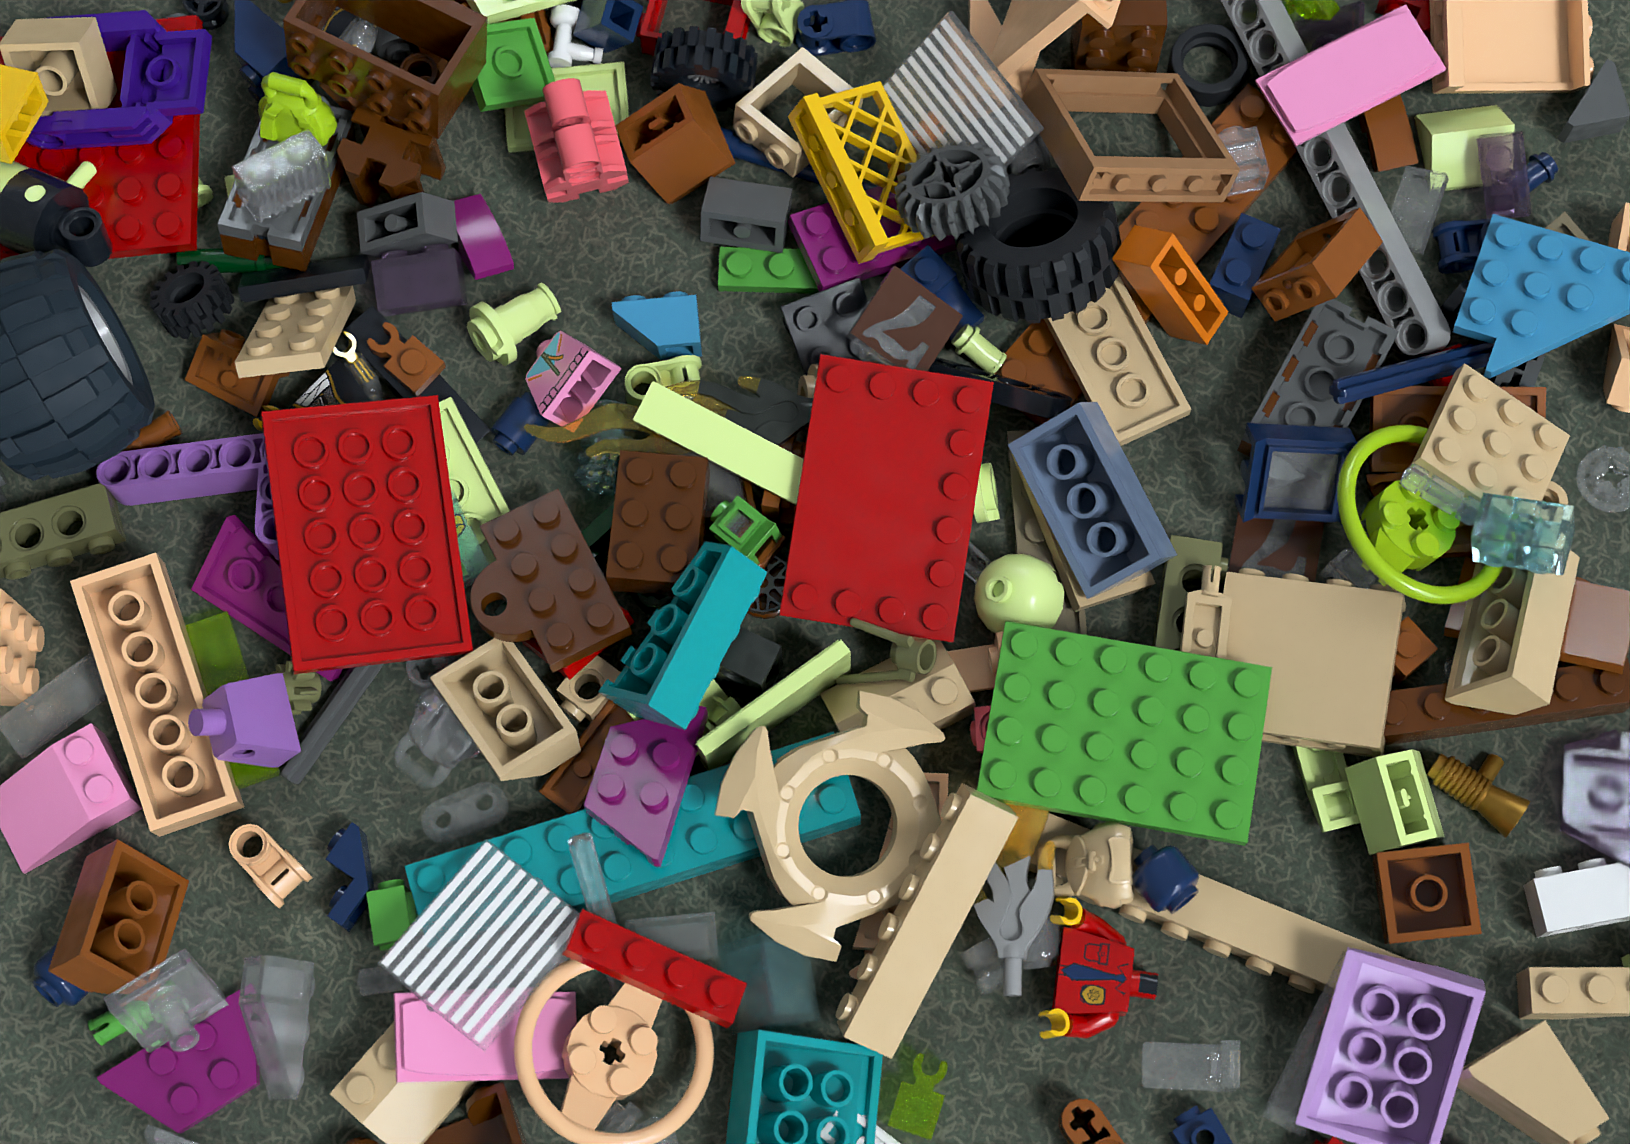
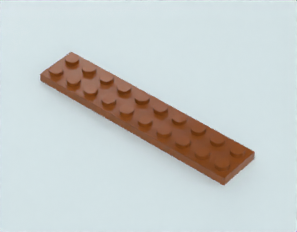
[988,83,1298,426]

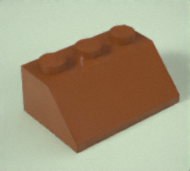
[48,839,189,999]

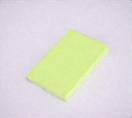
[505,62,629,153]

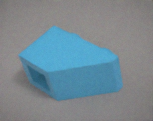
[612,292,702,360]

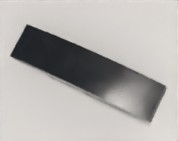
[340,306,491,443]

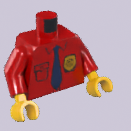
[1039,897,1158,1039]

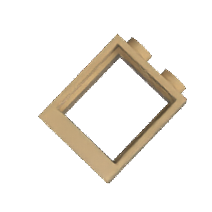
[732,47,863,178]

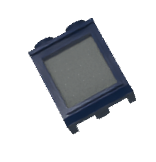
[1234,423,1361,525]

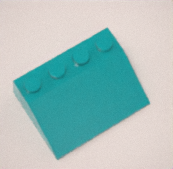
[726,1030,883,1144]

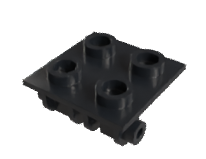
[780,277,886,376]

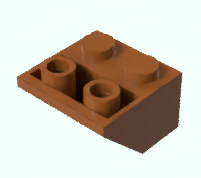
[615,83,736,204]

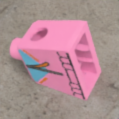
[525,331,621,433]

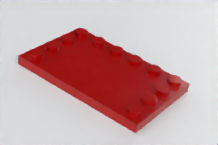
[779,354,994,643]
[261,395,473,674]

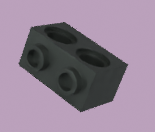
[716,627,783,700]

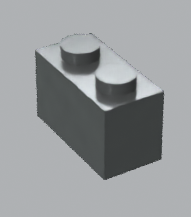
[700,177,792,253]
[357,192,458,261]

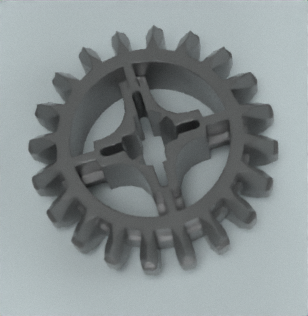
[894,140,1010,241]

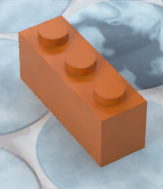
[1112,225,1229,345]

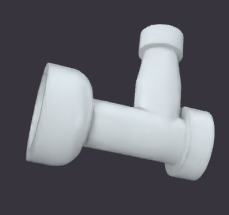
[548,5,603,68]

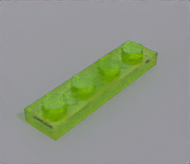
[185,611,280,789]

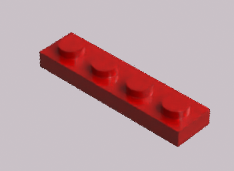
[562,909,747,1028]

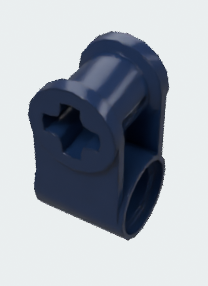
[796,0,876,56]
[1432,218,1491,274]

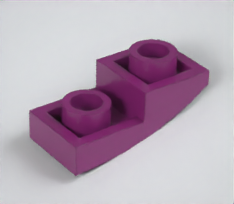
[454,194,514,280]

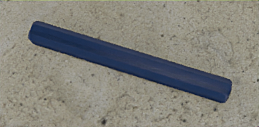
[1329,341,1494,404]

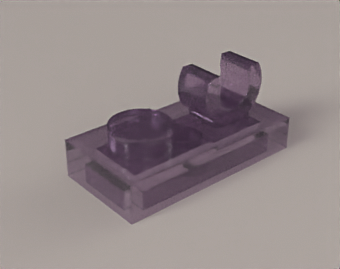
[1477,131,1532,219]

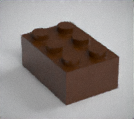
[1070,0,1168,73]
[606,450,710,596]

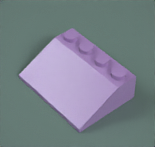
[1295,947,1486,1144]

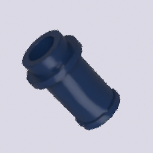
[1502,152,1558,202]

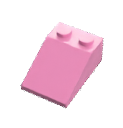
[0,723,143,874]

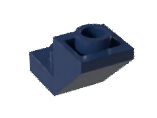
[325,822,375,932]

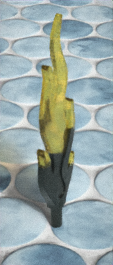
[524,376,813,458]

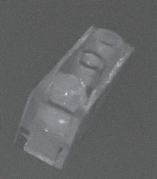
[239,955,315,1101]

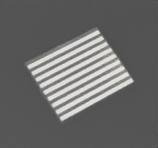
[883,11,1044,169]
[378,839,579,1052]

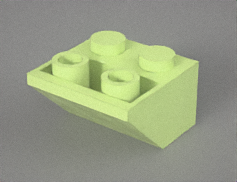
[1345,749,1445,855]

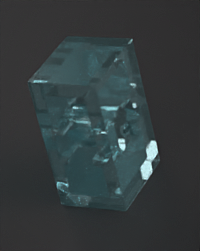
[1471,493,1575,575]

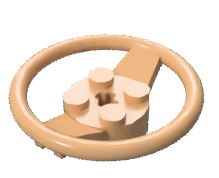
[514,959,714,1144]

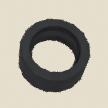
[1167,23,1248,107]

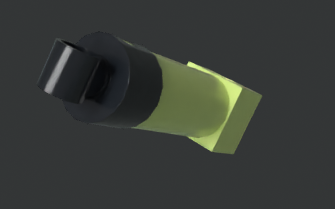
[0,161,113,267]

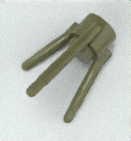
[835,618,937,685]

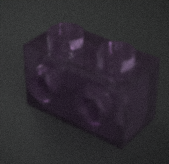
[371,244,468,317]

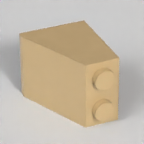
[1457,1021,1610,1144]

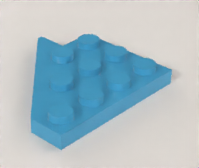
[1453,214,1630,378]

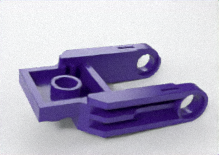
[26,10,212,149]

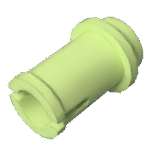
[951,324,1007,373]

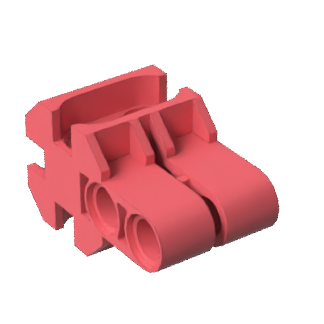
[524,78,629,203]

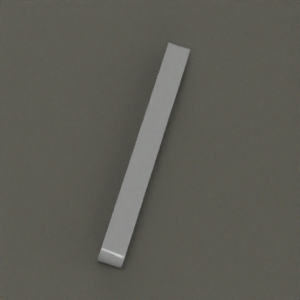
[1221,0,1451,356]

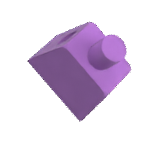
[188,673,301,768]

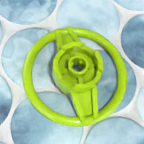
[1337,425,1511,604]

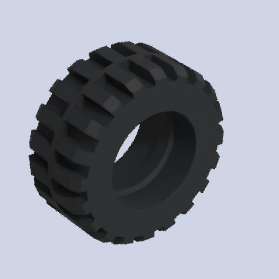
[954,168,1121,323]

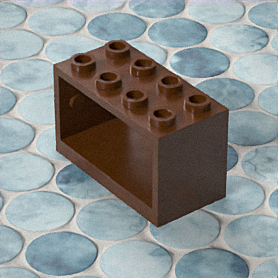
[283,0,488,139]

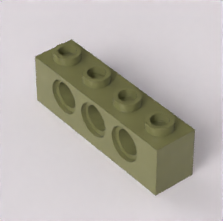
[0,483,126,580]
[1152,535,1228,651]

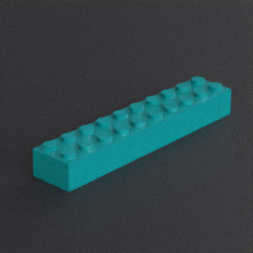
[404,731,861,959]

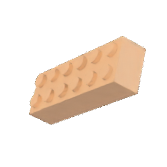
[70,553,244,837]

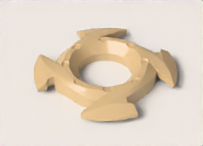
[714,691,945,962]

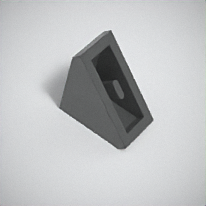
[1557,59,1630,143]

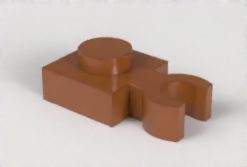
[367,322,446,397]

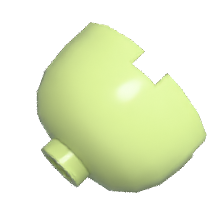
[974,554,1064,634]

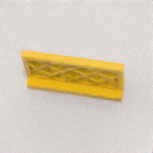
[788,81,935,264]

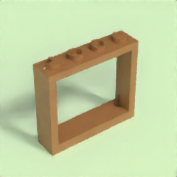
[1021,68,1240,202]

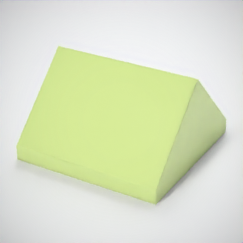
[1414,105,1515,193]

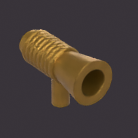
[1427,753,1531,838]

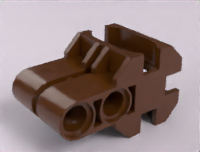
[337,53,446,208]

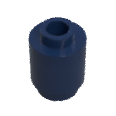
[491,391,549,456]

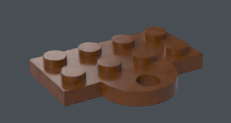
[470,489,633,673]

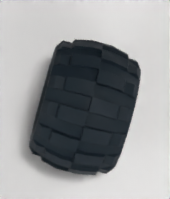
[0,249,155,481]

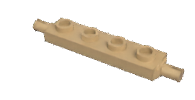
[1180,565,1232,659]

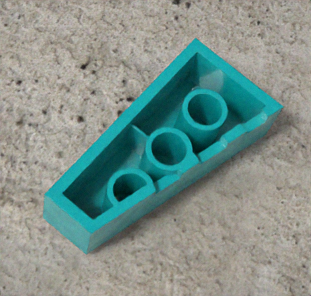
[598,541,768,730]

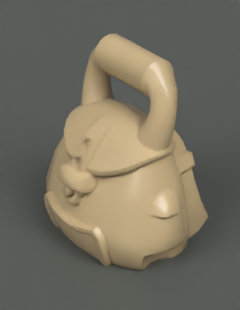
[1037,821,1134,909]

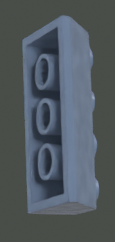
[1008,402,1177,599]

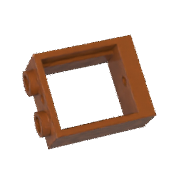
[1251,207,1383,321]

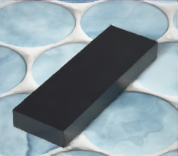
[238,254,370,302]

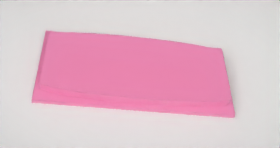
[1255,4,1447,147]
[394,992,577,1083]

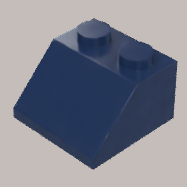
[235,0,314,103]

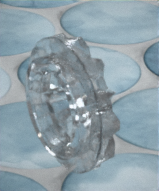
[1576,444,1630,513]

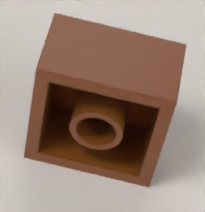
[1372,843,1482,944]

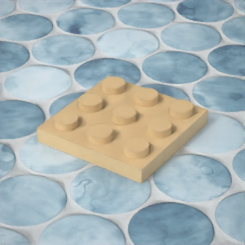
[1411,363,1570,538]

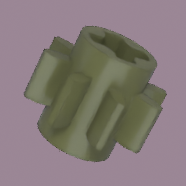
[271,661,322,715]

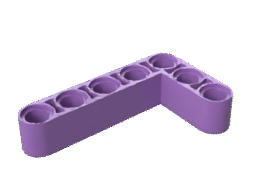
[96,433,279,560]

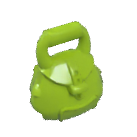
[258,72,338,151]

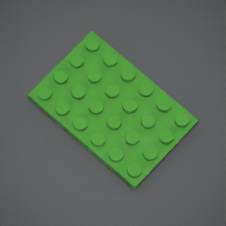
[977,621,1272,846]

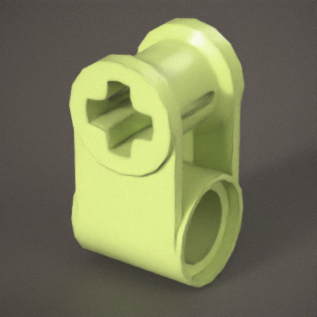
[741,0,805,47]
[625,355,708,412]

